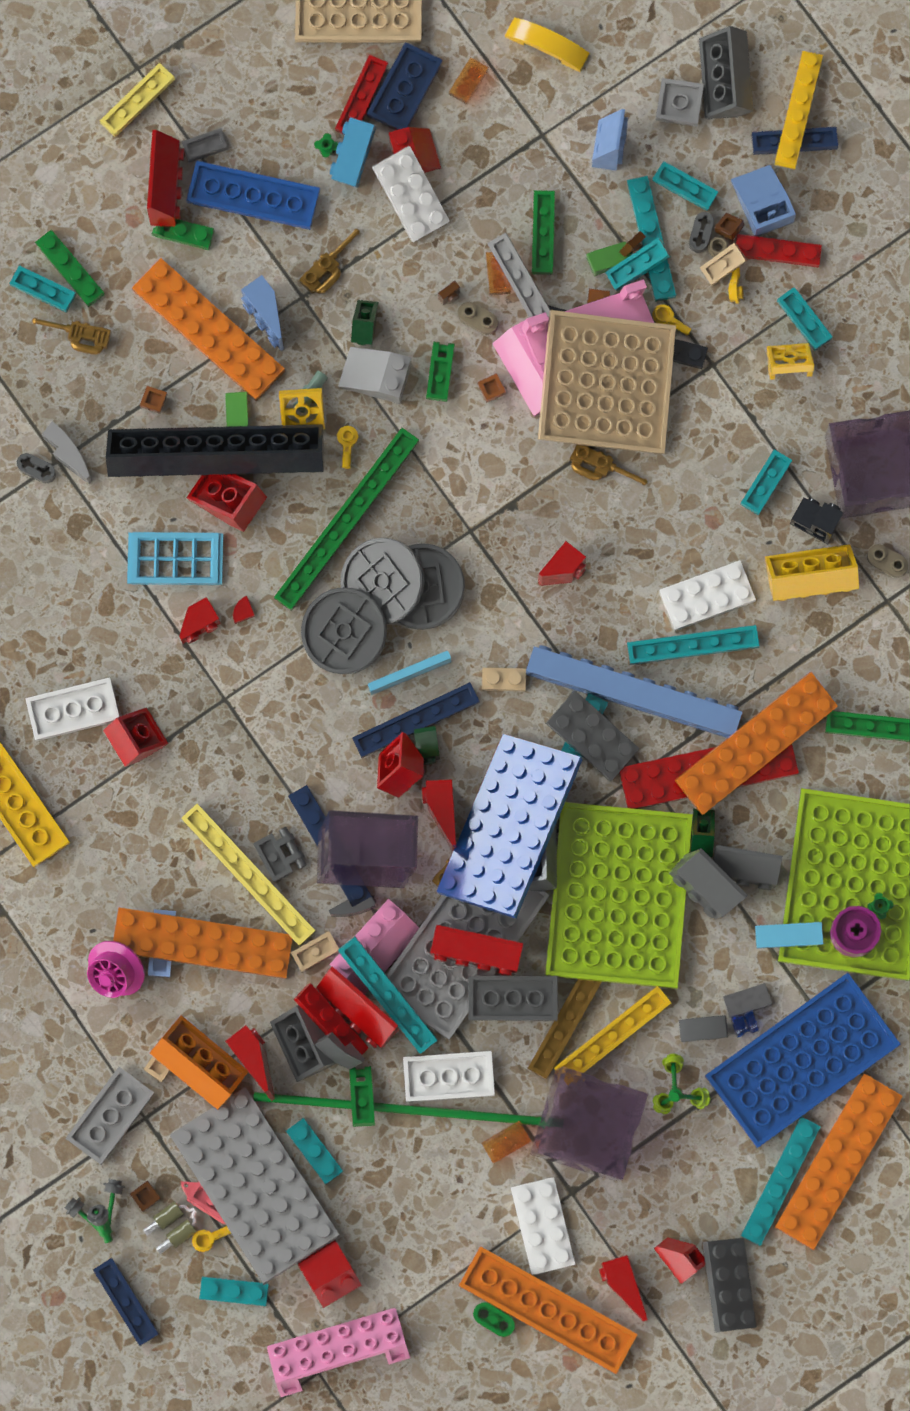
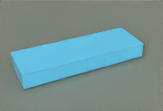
[755,922,823,949]

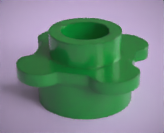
[314,133,338,158]
[867,893,894,919]

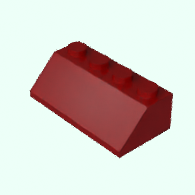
[147,130,185,227]
[430,925,523,976]
[316,966,399,1049]

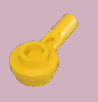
[728,267,744,304]
[652,304,692,336]
[337,426,358,469]
[192,1226,231,1252]

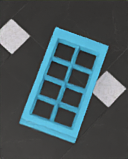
[127,532,224,585]

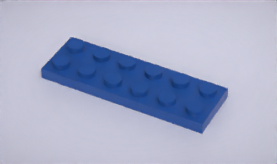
[186,161,320,230]

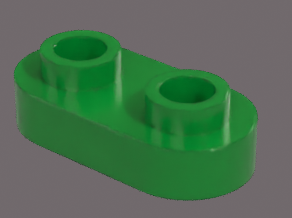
[473,1302,515,1337]

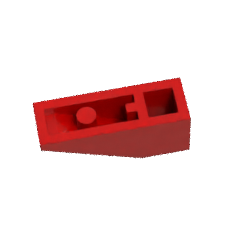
[599,1255,648,1322]

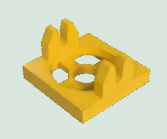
[766,343,814,380]
[279,388,325,429]

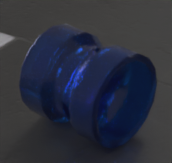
[731,1010,759,1038]

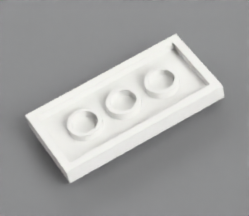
[372,146,450,242]
[659,560,756,631]
[25,677,120,741]
[403,1051,495,1102]
[511,1177,575,1275]

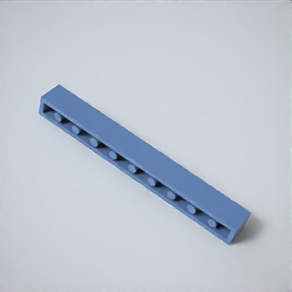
[526,645,742,738]

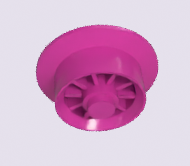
[87,941,145,998]

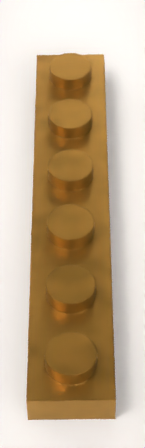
[527,979,602,1080]

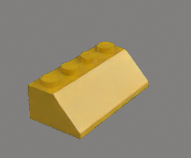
[765,544,859,601]

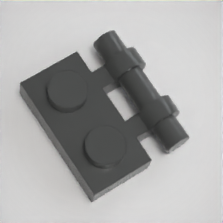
[253,827,307,883]

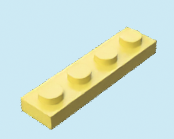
[100,63,175,137]

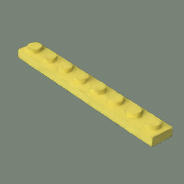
[181,804,316,946]

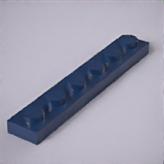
[352,682,480,758]
[288,785,372,907]

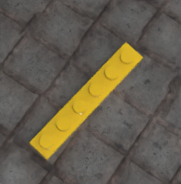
[775,51,823,169]
[554,986,671,1086]

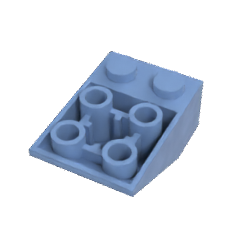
[592,109,628,171]
[731,165,796,236]
[241,275,284,351]

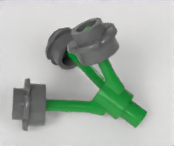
[65,1179,125,1243]

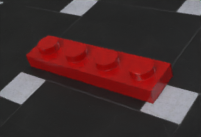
[335,54,389,135]
[736,234,822,268]
[293,983,369,1055]

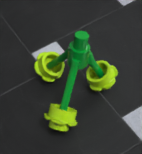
[652,1053,710,1115]

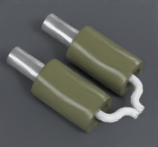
[143,1201,197,1254]

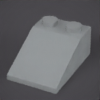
[338,347,412,404]

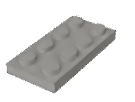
[65,1067,155,1165]

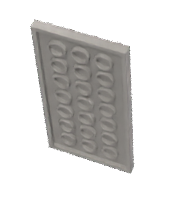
[387,890,550,1040]
[170,1087,340,1285]

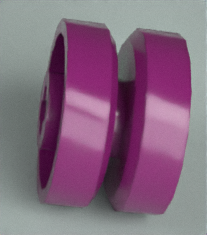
[830,906,881,958]

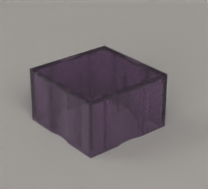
[825,410,910,519]
[317,810,418,888]
[530,1067,648,1181]

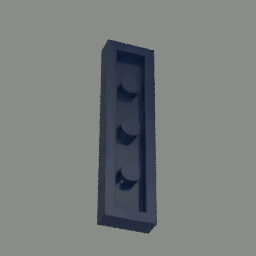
[751,127,838,155]
[93,1258,159,1346]

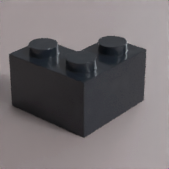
[790,497,844,545]

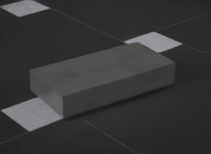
[181,128,228,163]
[723,983,772,1018]

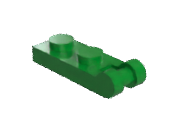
[151,219,215,250]
[426,341,455,402]
[349,1066,375,1127]

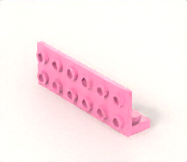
[522,279,654,365]
[267,1308,410,1397]

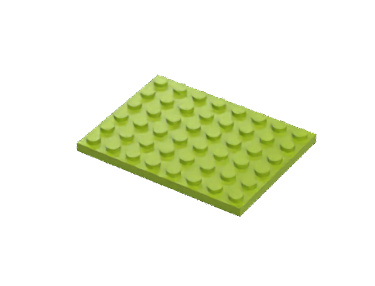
[778,788,910,981]
[545,802,693,989]

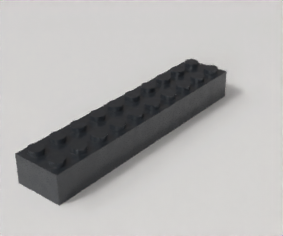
[105,424,324,477]

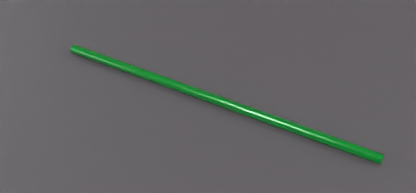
[253,1092,563,1128]

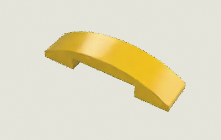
[505,18,589,72]

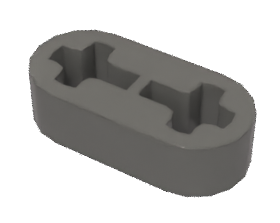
[689,212,714,253]
[17,453,56,483]

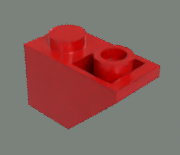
[179,597,221,644]
[654,1237,705,1284]

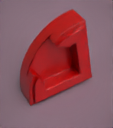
[233,596,255,624]

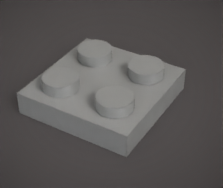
[656,78,704,127]

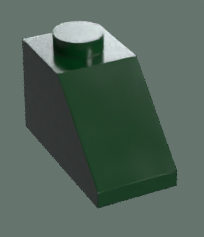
[351,300,379,345]
[414,726,440,765]
[690,808,715,857]

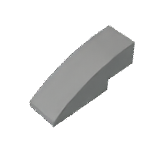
[42,421,91,484]

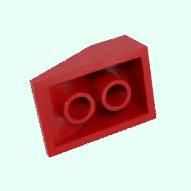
[186,474,267,532]
[422,779,456,851]
[225,1025,275,1101]

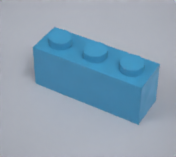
[330,118,376,188]

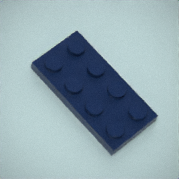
[367,42,443,130]

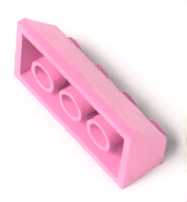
[493,320,545,417]
[330,899,419,995]

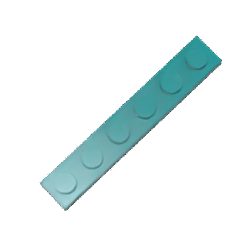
[627,176,676,302]
[627,625,759,665]
[338,936,438,1054]
[741,1116,821,1246]

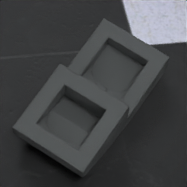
[329,897,376,917]
[679,1015,728,1042]
[315,1032,365,1069]

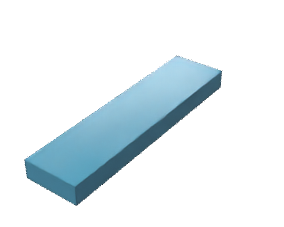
[368,651,451,695]

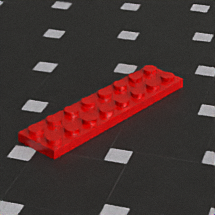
[619,744,799,809]

